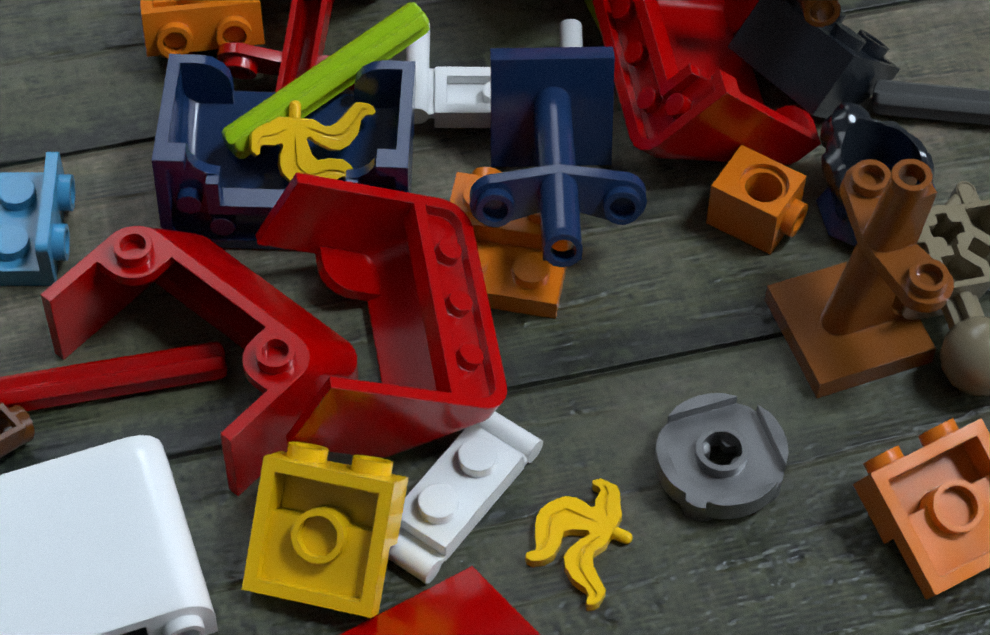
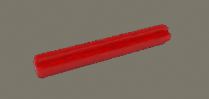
[0,341,227,411]

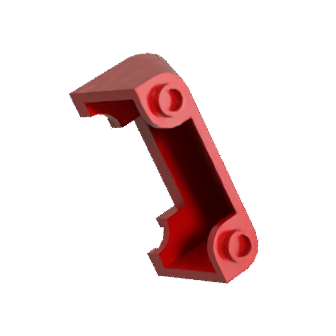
[593,0,821,165]

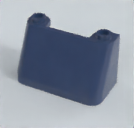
[152,54,416,250]

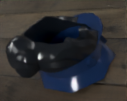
[816,102,935,247]

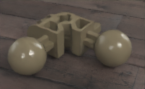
[901,181,990,397]

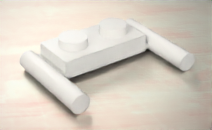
[406,19,583,128]
[388,411,543,584]

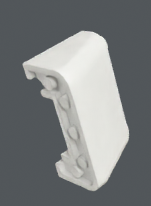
[0,435,218,635]

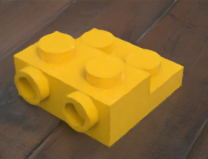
[242,442,409,618]

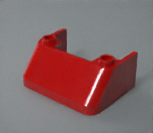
[256,172,507,458]
[40,226,358,497]

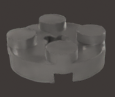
[654,393,789,522]

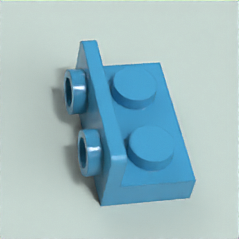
[0,152,76,286]

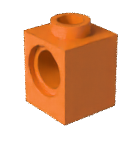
[706,145,808,255]

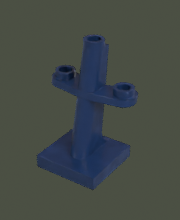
[469,46,647,267]

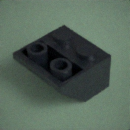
[727,0,900,119]

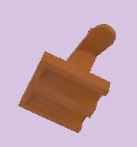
[765,159,954,398]

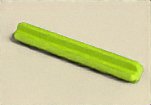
[221,2,430,159]

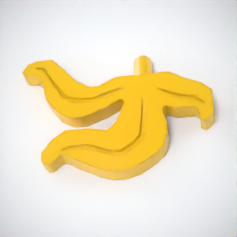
[249,100,376,183]
[525,478,633,611]

